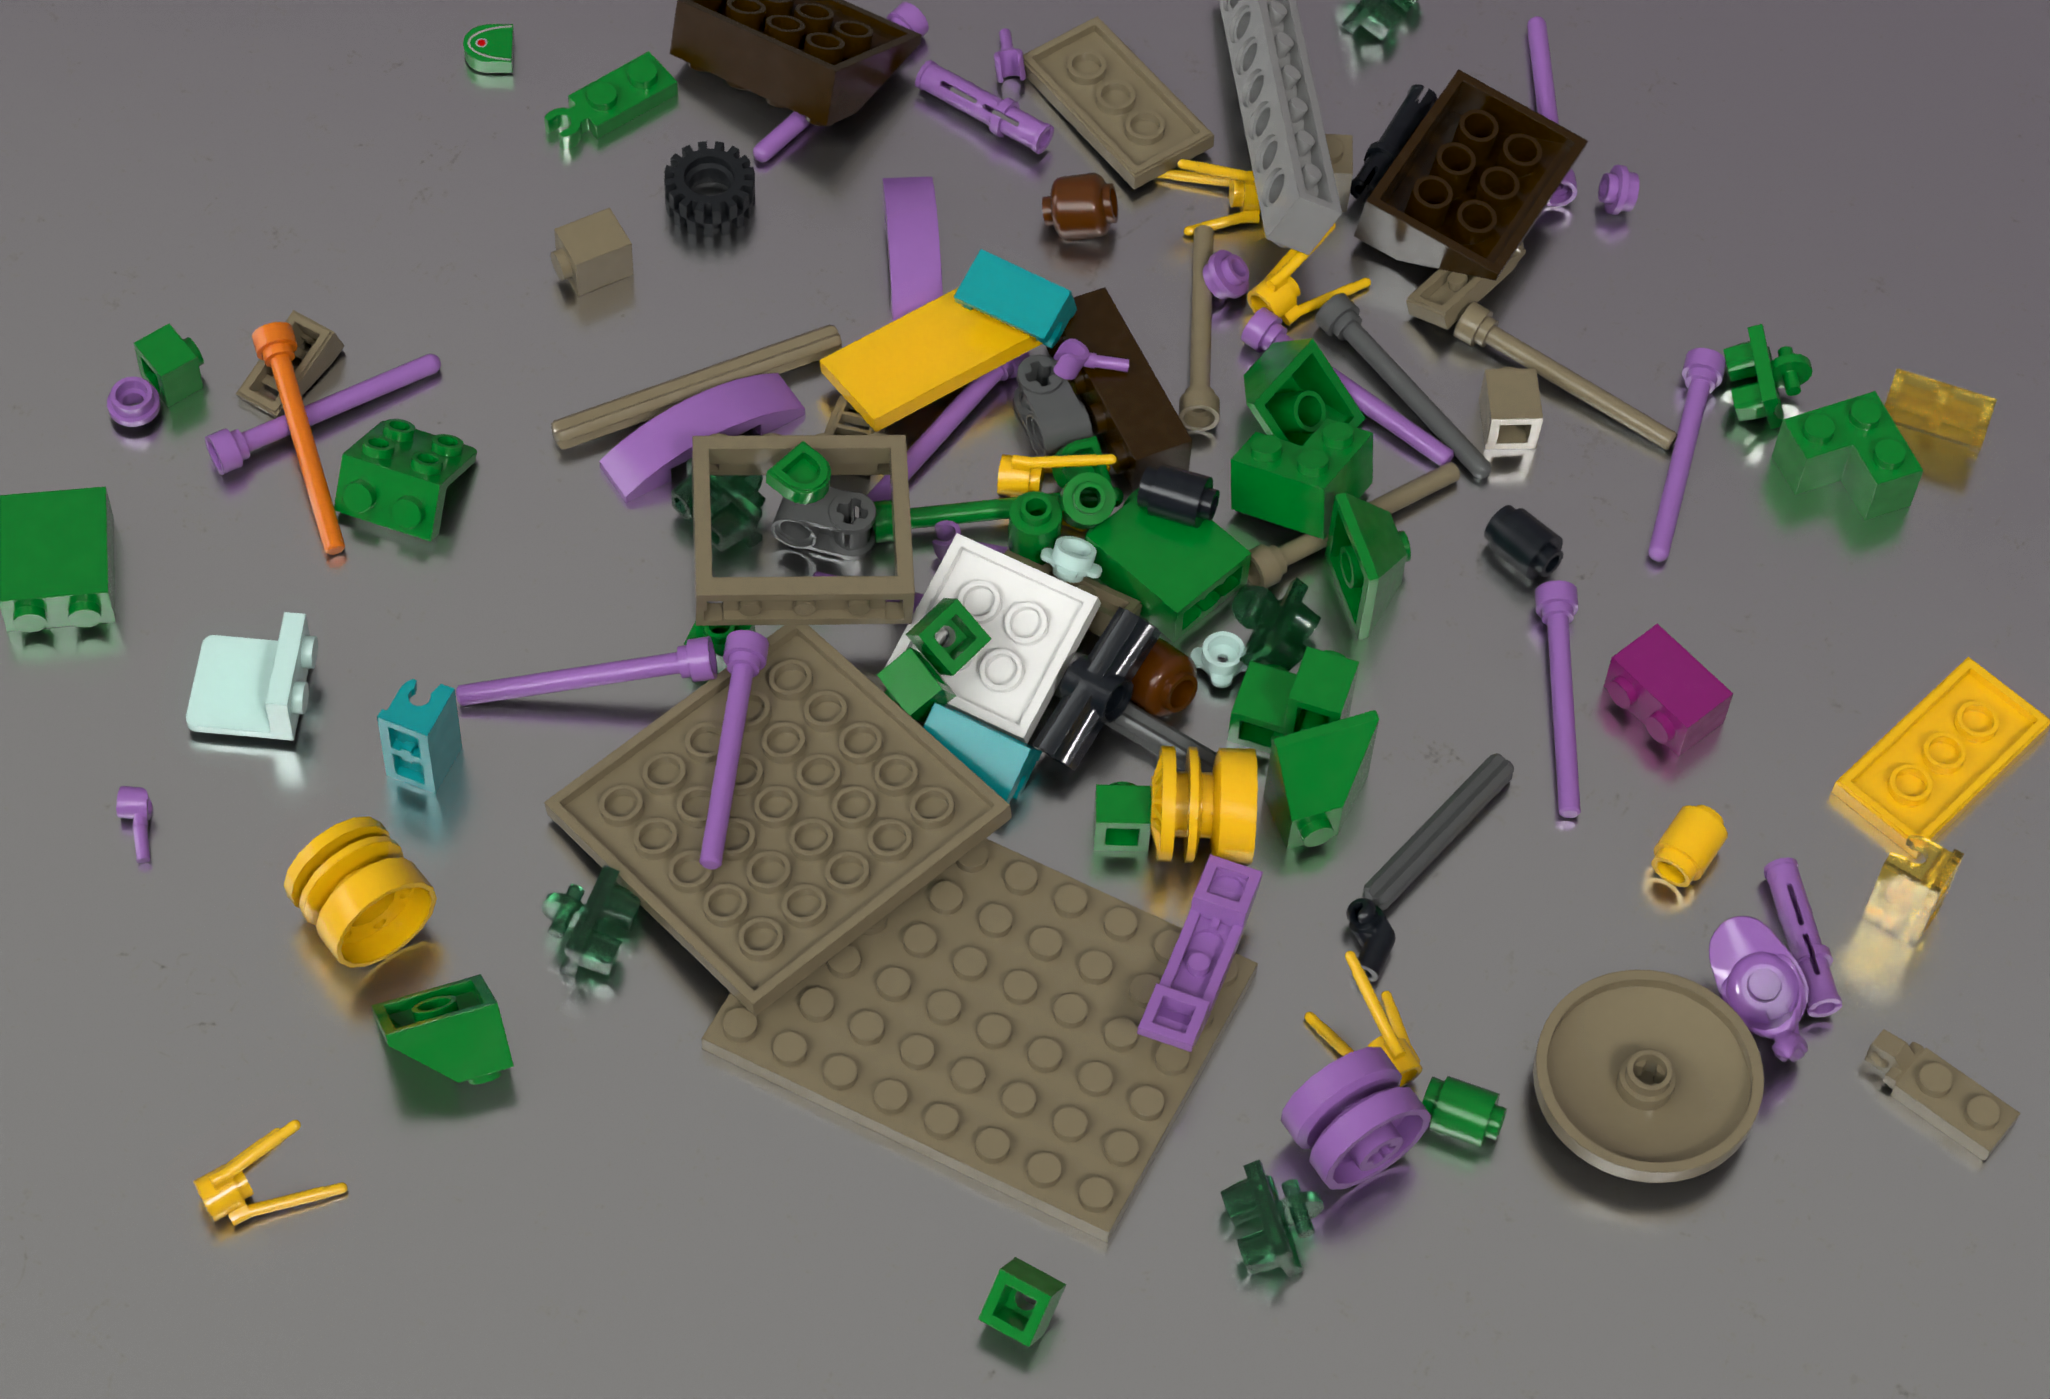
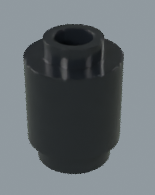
[1137,464,1220,528]
[1484,505,1563,580]

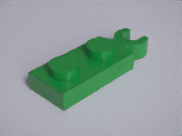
[544,51,678,150]

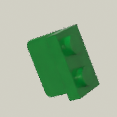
[334,419,477,542]

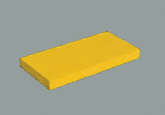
[819,287,1042,432]
[1831,656,2050,859]

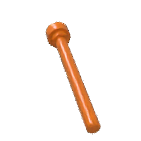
[252,322,345,555]

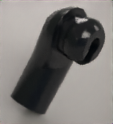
[1346,898,1396,982]

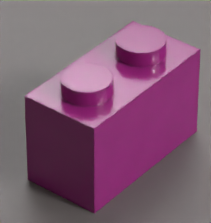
[1604,624,1733,757]

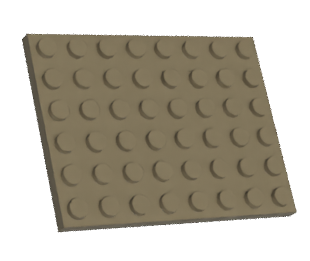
[701,838,1258,1243]

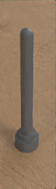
[1315,293,1492,479]

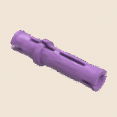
[915,60,1054,154]
[1763,857,1842,1018]

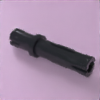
[1350,84,1438,203]

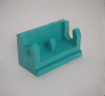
[954,249,1077,348]
[377,679,462,794]
[923,703,1043,804]

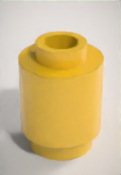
[1651,805,1728,887]

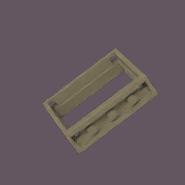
[692,433,915,626]

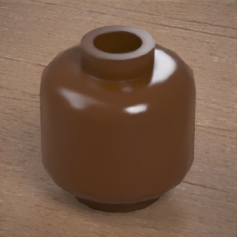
[1042,173,1118,242]
[1130,638,1198,717]

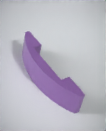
[882,176,943,322]
[599,373,805,503]
[1137,854,1263,1052]

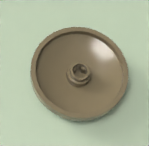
[1533,970,1764,1183]

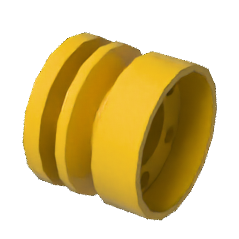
[1150,746,1258,865]
[283,816,437,968]

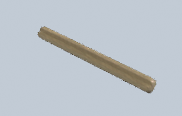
[551,324,842,450]

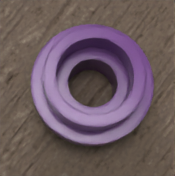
[1598,165,1640,215]
[1203,250,1249,300]
[107,377,161,427]

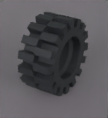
[664,141,755,237]

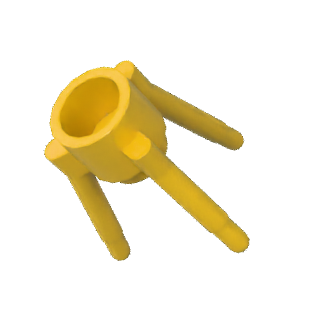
[1157,159,1261,236]
[1247,223,1371,326]
[997,454,1117,532]
[1304,951,1422,1087]
[193,1120,348,1226]

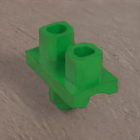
[1723,324,1812,429]

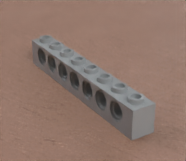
[1219,0,1342,255]

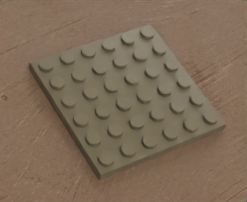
[544,625,1012,1017]

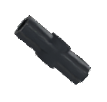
[1033,607,1161,771]

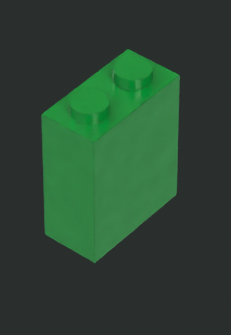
[0,486,116,632]
[1085,488,1252,643]

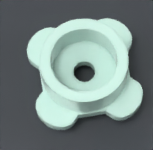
[1040,536,1102,583]
[1190,631,1255,688]

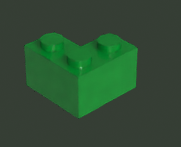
[1772,391,1923,521]
[1231,418,1373,540]
[1227,646,1359,754]

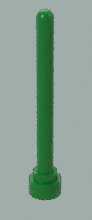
[873,487,1124,543]

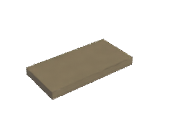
[1023,16,1214,189]

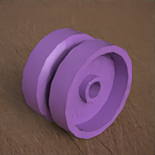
[1281,1047,1431,1190]

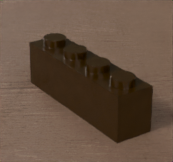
[1046,287,1192,491]

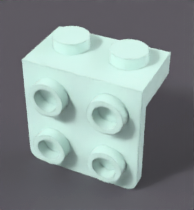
[186,612,318,741]

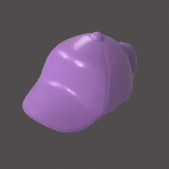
[1709,916,1809,1062]

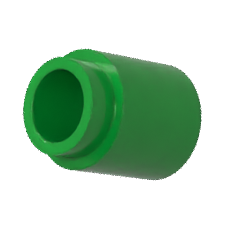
[1058,472,1116,530]
[1008,491,1062,565]
[1422,1076,1507,1148]

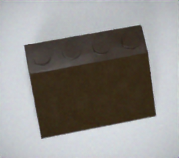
[670,0,922,126]
[1354,69,1588,281]

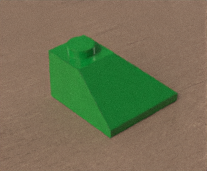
[1244,338,1366,446]
[1325,493,1411,640]
[1263,710,1380,850]
[371,974,514,1084]

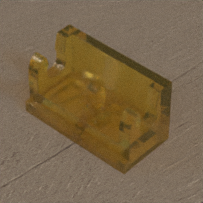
[1884,368,1997,459]
[1862,835,1964,949]

